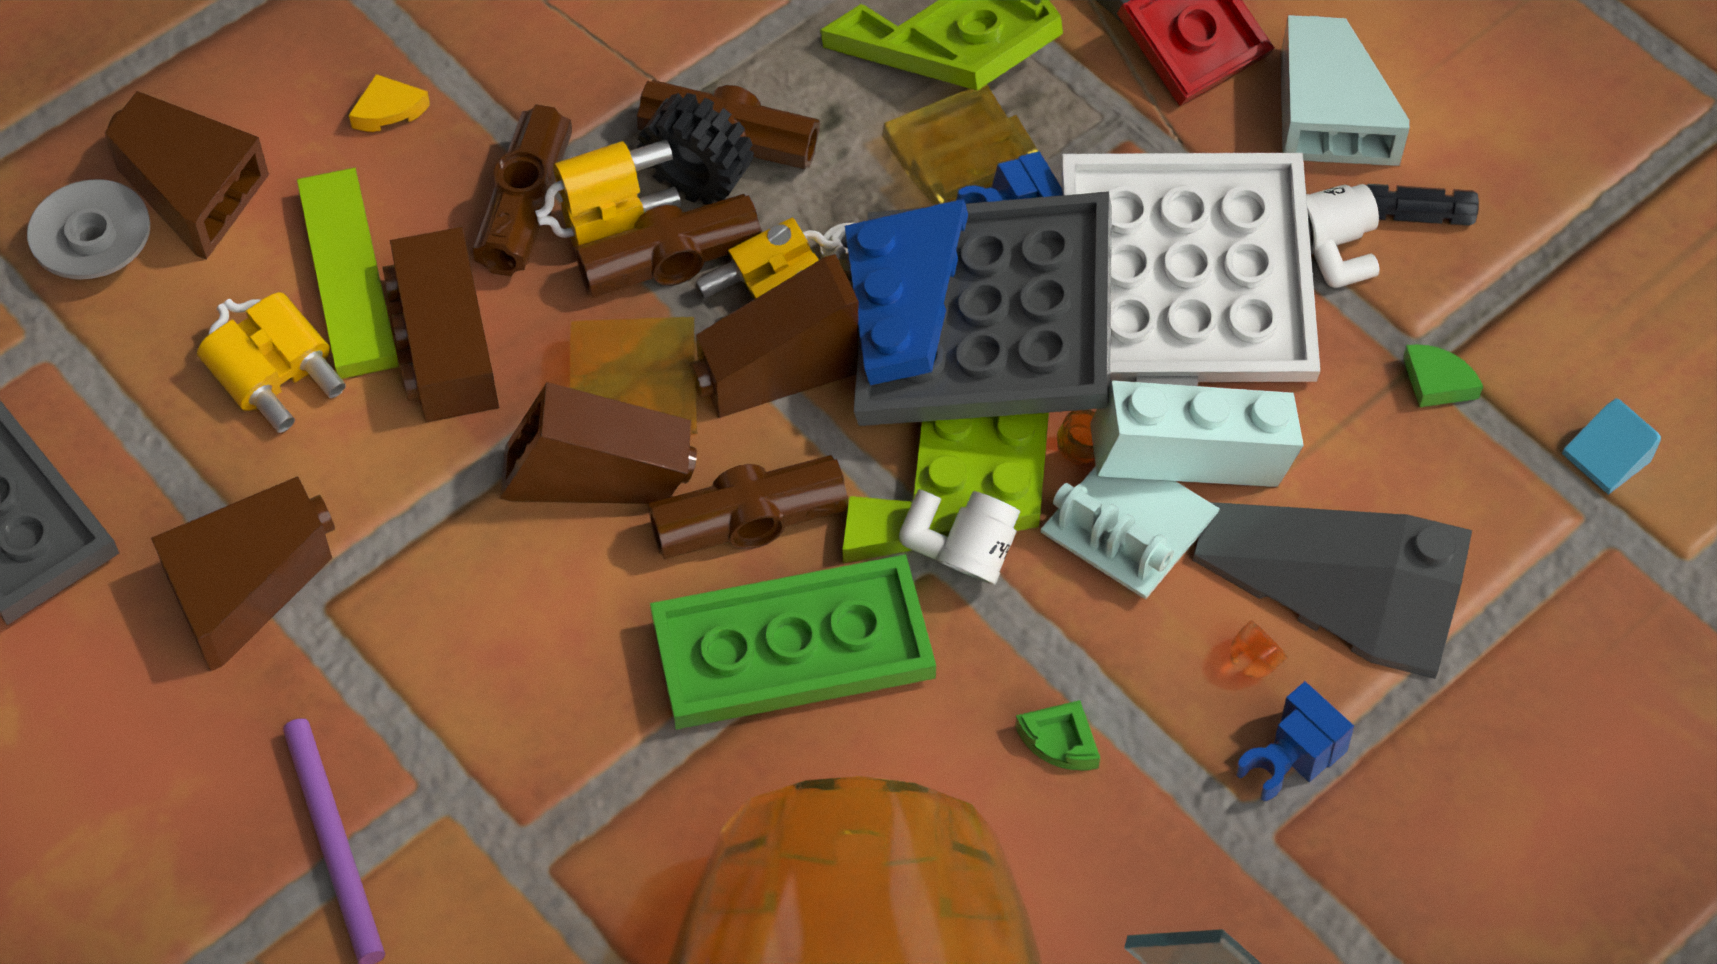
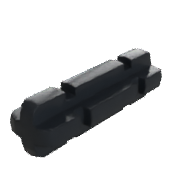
[1366,184,1479,226]

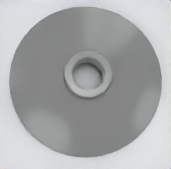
[27,179,151,280]

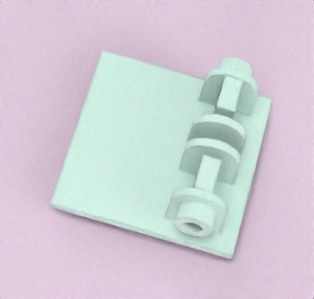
[1041,466,1220,600]

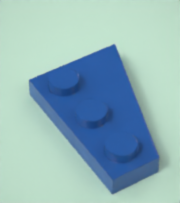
[845,199,968,386]

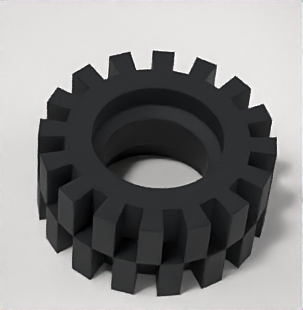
[637,93,754,205]

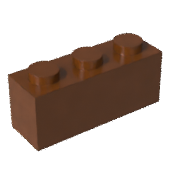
[383,227,499,422]

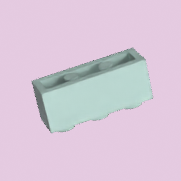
[1090,381,1304,487]

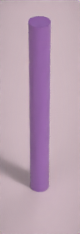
[283,719,385,964]

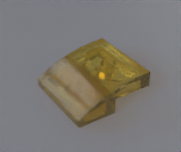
[882,84,1038,205]
[570,317,698,435]

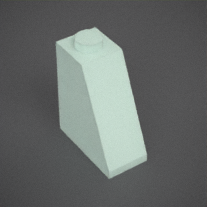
[1280,15,1410,166]

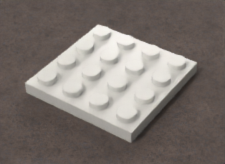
[1061,153,1320,383]

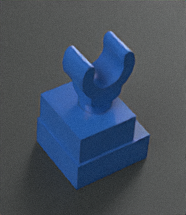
[956,151,1063,204]
[1236,681,1354,801]

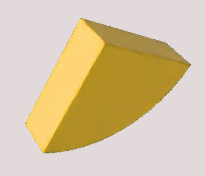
[349,74,430,132]

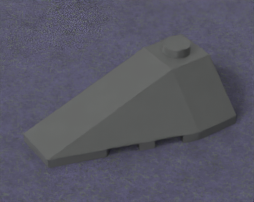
[1193,502,1472,679]

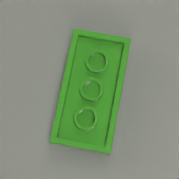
[650,554,936,730]

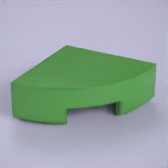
[1403,344,1483,407]
[1015,700,1100,771]

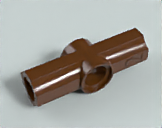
[637,80,820,169]
[473,104,572,277]
[574,194,762,298]
[648,455,848,559]

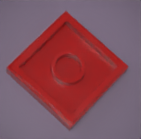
[1117,0,1275,106]

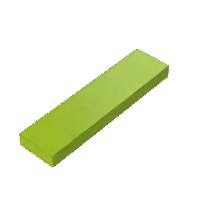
[297,167,399,379]

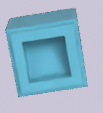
[1562,398,1661,495]

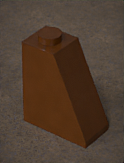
[105,91,269,260]
[690,254,859,418]
[500,382,697,504]
[151,476,335,671]

